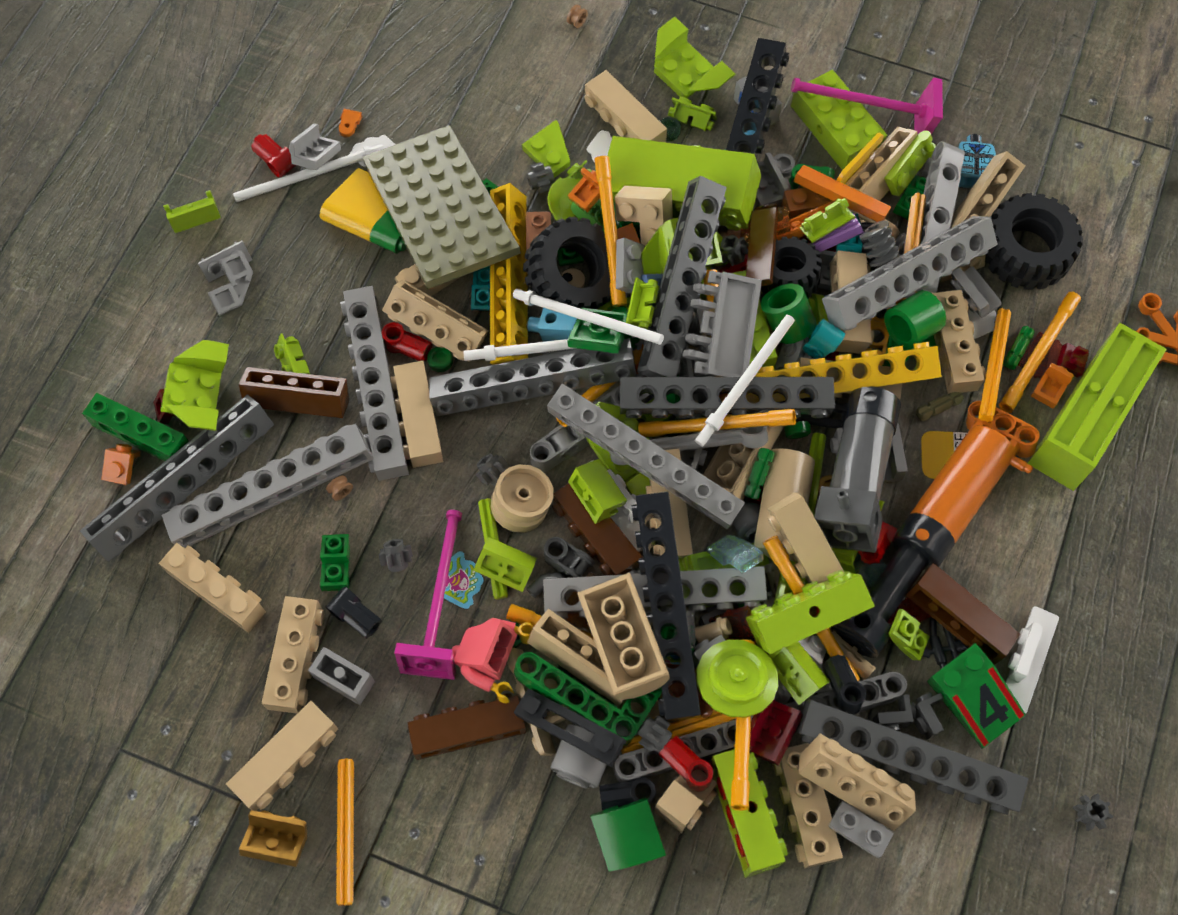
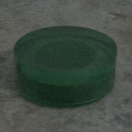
[660,117,681,141]

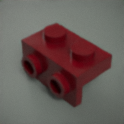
[749,699,803,766]

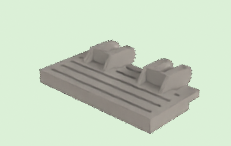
[683,271,762,377]

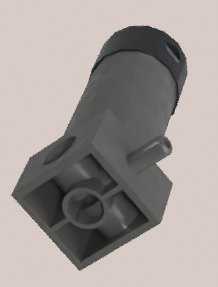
[814,386,901,553]

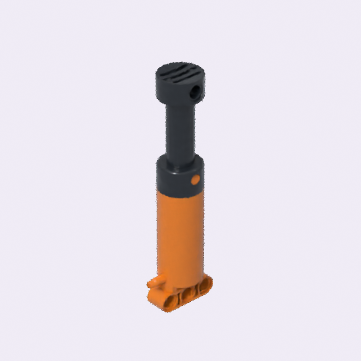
[831,401,1040,658]

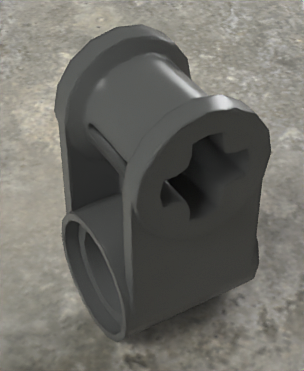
[544,537,595,578]

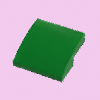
[590,798,666,872]

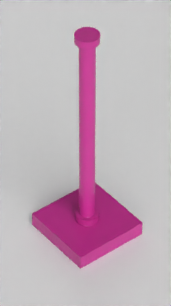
[791,77,943,134]
[394,510,462,680]

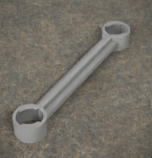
[610,426,768,465]

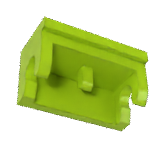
[163,190,221,233]
[568,459,627,524]
[473,537,537,592]
[769,642,830,705]

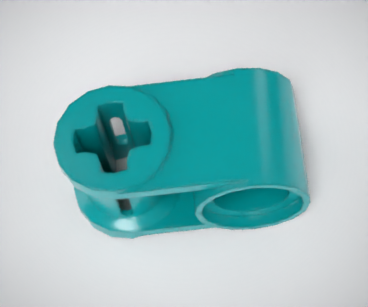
[803,319,845,359]

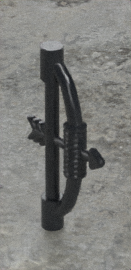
[922,617,968,669]

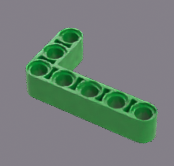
[514,652,662,747]

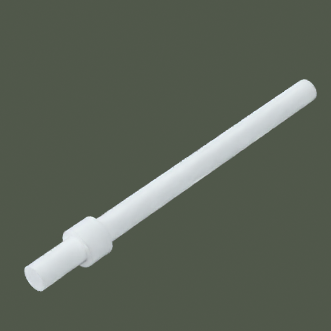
[695,315,795,447]
[464,339,576,361]

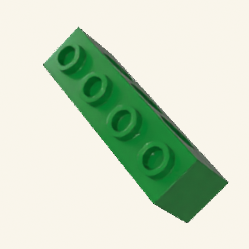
[82,393,189,461]

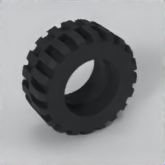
[985,193,1083,290]
[523,217,611,309]

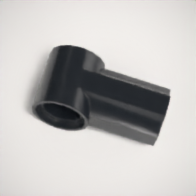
[325,586,382,639]
[821,655,866,715]
[599,778,656,811]

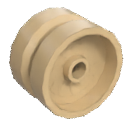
[491,464,554,533]

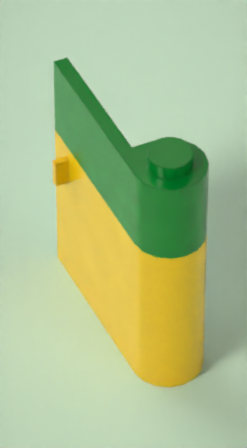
[320,168,406,254]

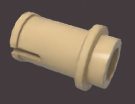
[694,617,732,643]

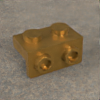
[239,810,307,867]

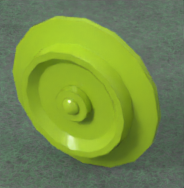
[547,177,604,225]
[696,640,779,718]

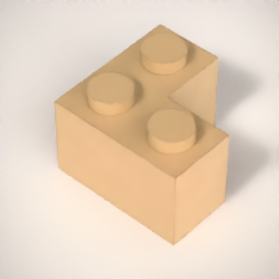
[614,186,673,246]
[654,769,718,834]

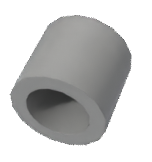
[550,724,606,789]

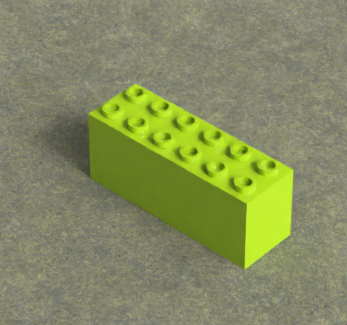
[607,136,761,230]
[1028,322,1167,491]

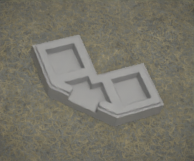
[208,250,253,316]

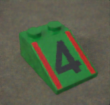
[927,643,1026,749]

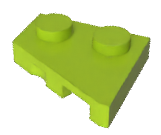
[522,120,570,178]

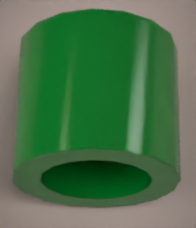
[760,283,817,344]
[884,290,947,349]

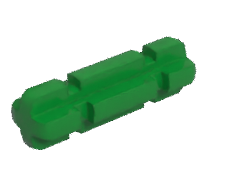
[1003,326,1035,370]
[744,448,775,500]

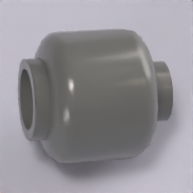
[732,502,760,542]

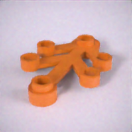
[1136,293,1178,366]

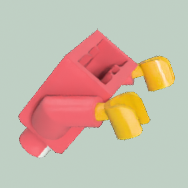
[452,618,533,703]

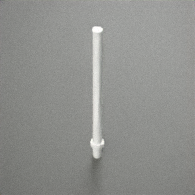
[233,144,384,203]
[513,289,664,345]

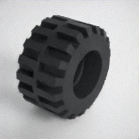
[761,236,822,299]

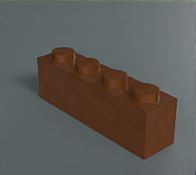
[239,367,350,418]
[552,483,642,576]
[906,563,1020,665]
[407,693,526,760]

